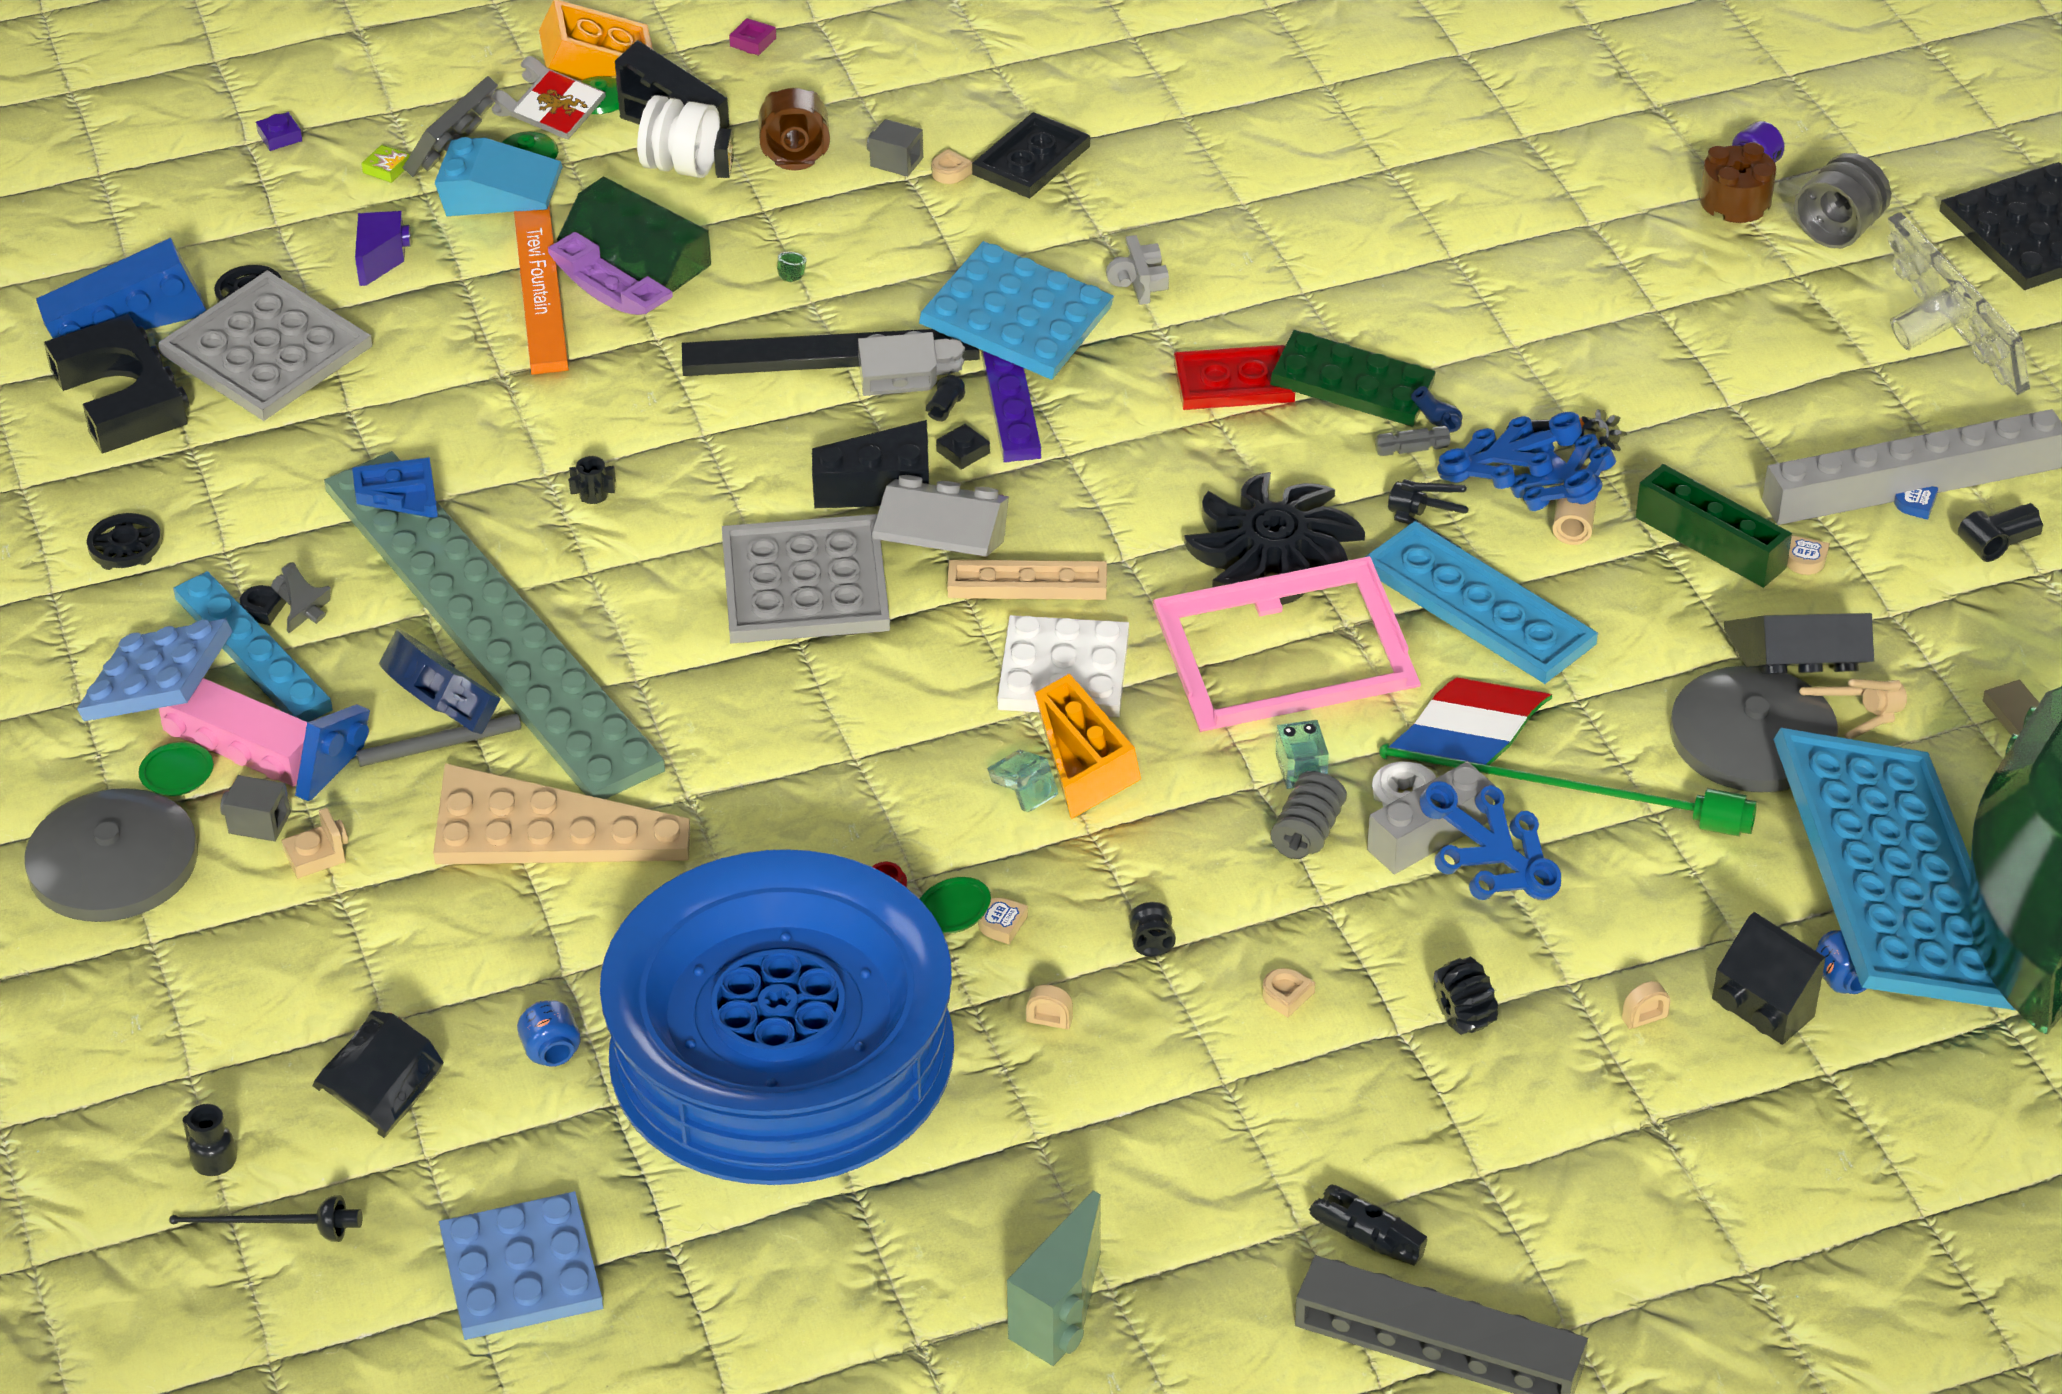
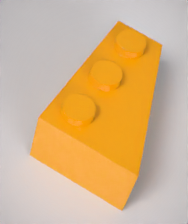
[1035,673,1141,819]

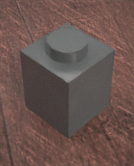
[867,119,924,177]
[220,775,291,842]

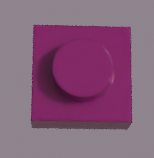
[729,18,776,56]

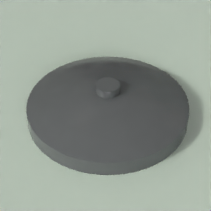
[1670,666,1838,792]
[24,788,198,922]

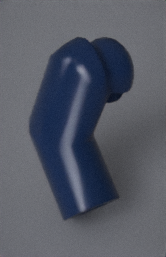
[1411,386,1463,433]

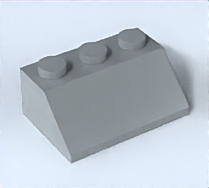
[872,475,1009,557]

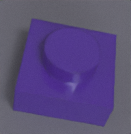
[256,112,302,151]

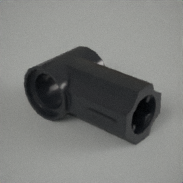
[1958,503,2043,562]

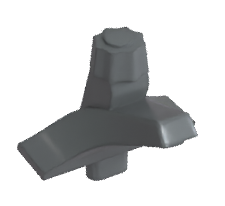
[271,562,331,633]

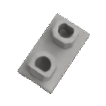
[1106,235,1169,305]

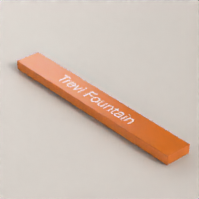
[514,206,569,375]

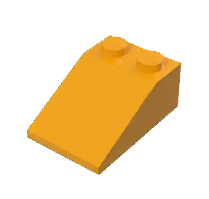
[539,0,653,80]

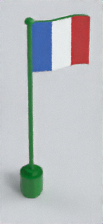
[1379,677,1757,837]

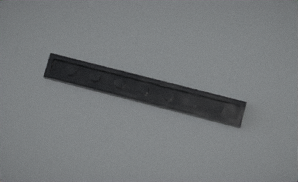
[682,329,980,376]

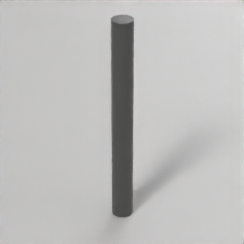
[356,714,521,767]

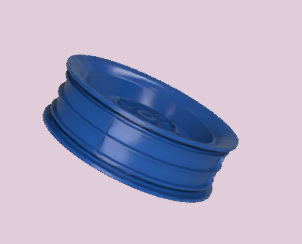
[600,849,954,1185]

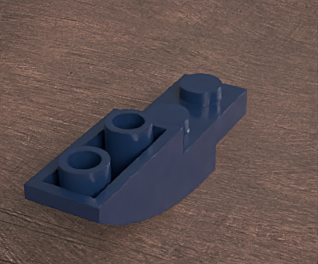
[379,628,501,734]

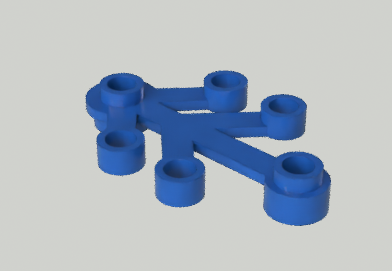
[1437,412,1582,489]
[1510,431,1616,511]
[1420,781,1561,900]

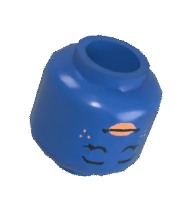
[1815,930,1867,994]
[517,1000,581,1067]

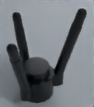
[1388,479,1469,549]

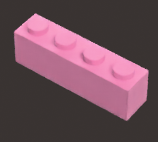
[159,678,307,787]

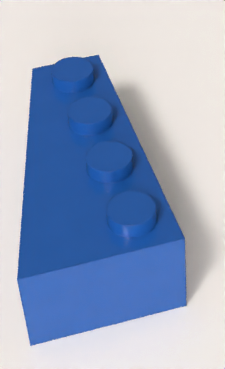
[36,238,207,339]

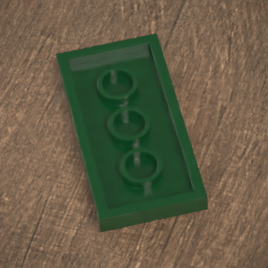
[1270,330,1436,427]

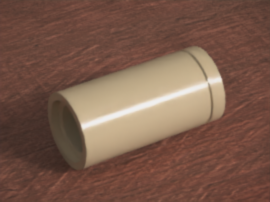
[1553,465,1597,545]

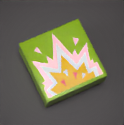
[361,145,410,183]

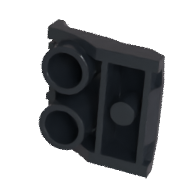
[312,1010,444,1138]

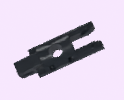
[1308,1184,1427,1266]

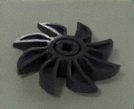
[1184,472,1365,605]

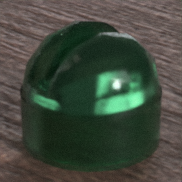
[777,252,807,282]

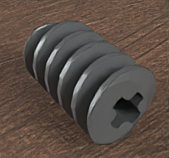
[1271,770,1347,859]

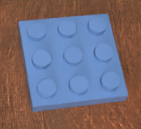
[77,618,233,722]
[439,1191,604,1340]

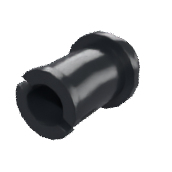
[926,375,965,422]

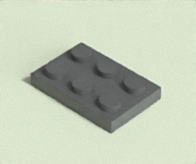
[403,76,498,177]

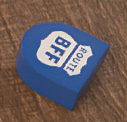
[1894,486,1938,520]

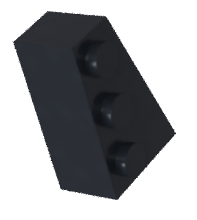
[615,40,729,129]
[812,420,929,509]

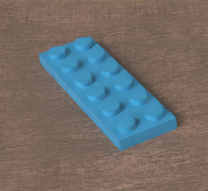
[1365,521,1598,684]

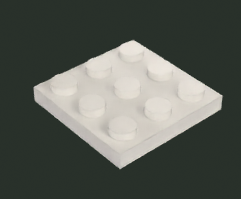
[998,615,1129,717]

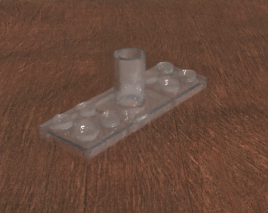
[1887,212,2030,395]

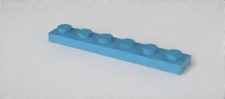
[173,571,333,722]

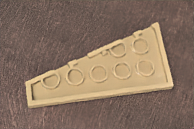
[433,763,691,864]

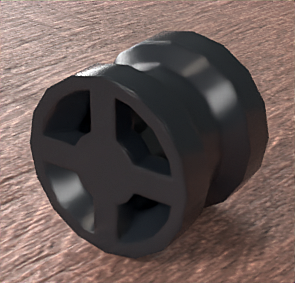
[1129,902,1176,957]

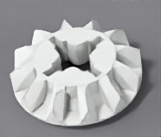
[1372,762,1437,807]

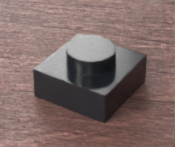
[936,424,990,470]

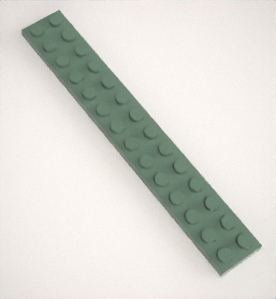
[324,451,665,799]

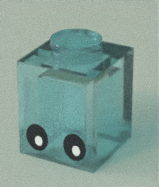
[1276,720,1329,789]

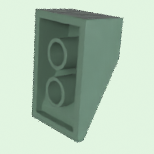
[1007,1190,1101,1366]

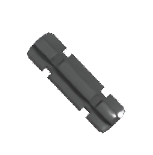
[1375,426,1451,456]

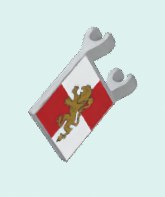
[491,56,606,140]

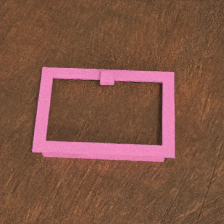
[1153,556,1421,732]

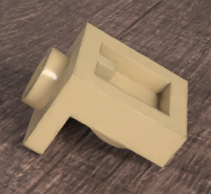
[281,808,348,879]

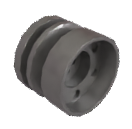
[1794,153,1892,249]

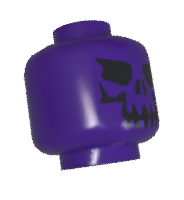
[1732,121,1785,163]

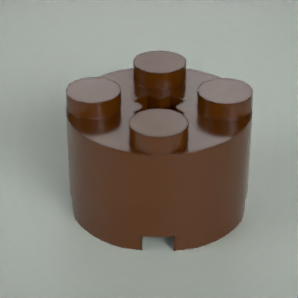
[758,88,830,170]
[1700,142,1776,223]

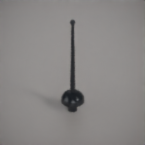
[169,1195,363,1242]

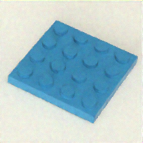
[919,241,1114,380]

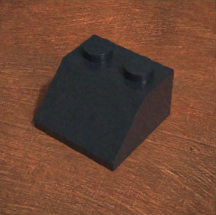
[1712,912,1826,1045]

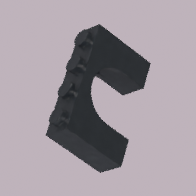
[44,314,190,454]

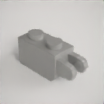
[858,331,965,396]

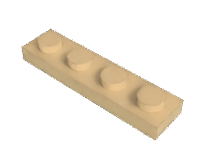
[947,560,1107,600]

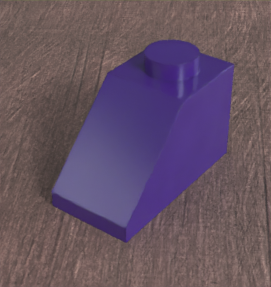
[355,211,411,286]

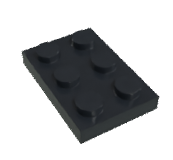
[972,112,1090,199]

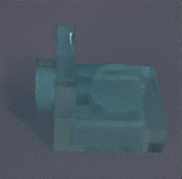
[987,749,1058,812]

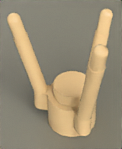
[1799,679,1907,739]

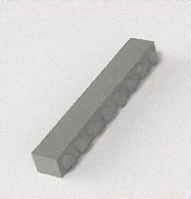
[1762,409,2062,525]

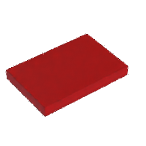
[1174,345,1295,410]

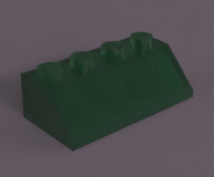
[557,176,711,292]

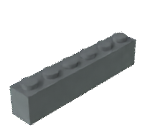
[1295,1255,1588,1394]

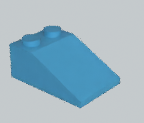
[435,137,562,217]

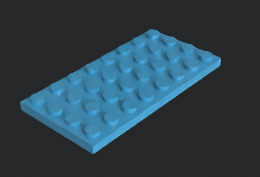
[1773,728,2025,1010]

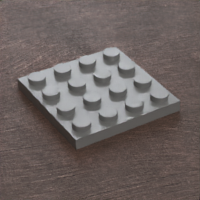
[158,270,372,421]
[722,514,890,644]

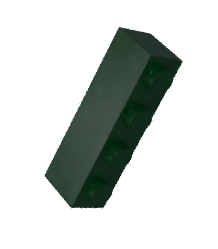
[1635,464,1792,588]

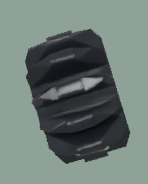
[1433,956,1498,1035]

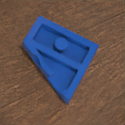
[352,457,438,518]
[295,704,370,801]

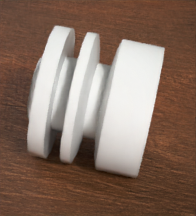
[637,95,720,178]

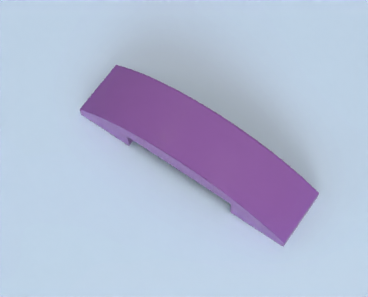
[548,232,673,315]

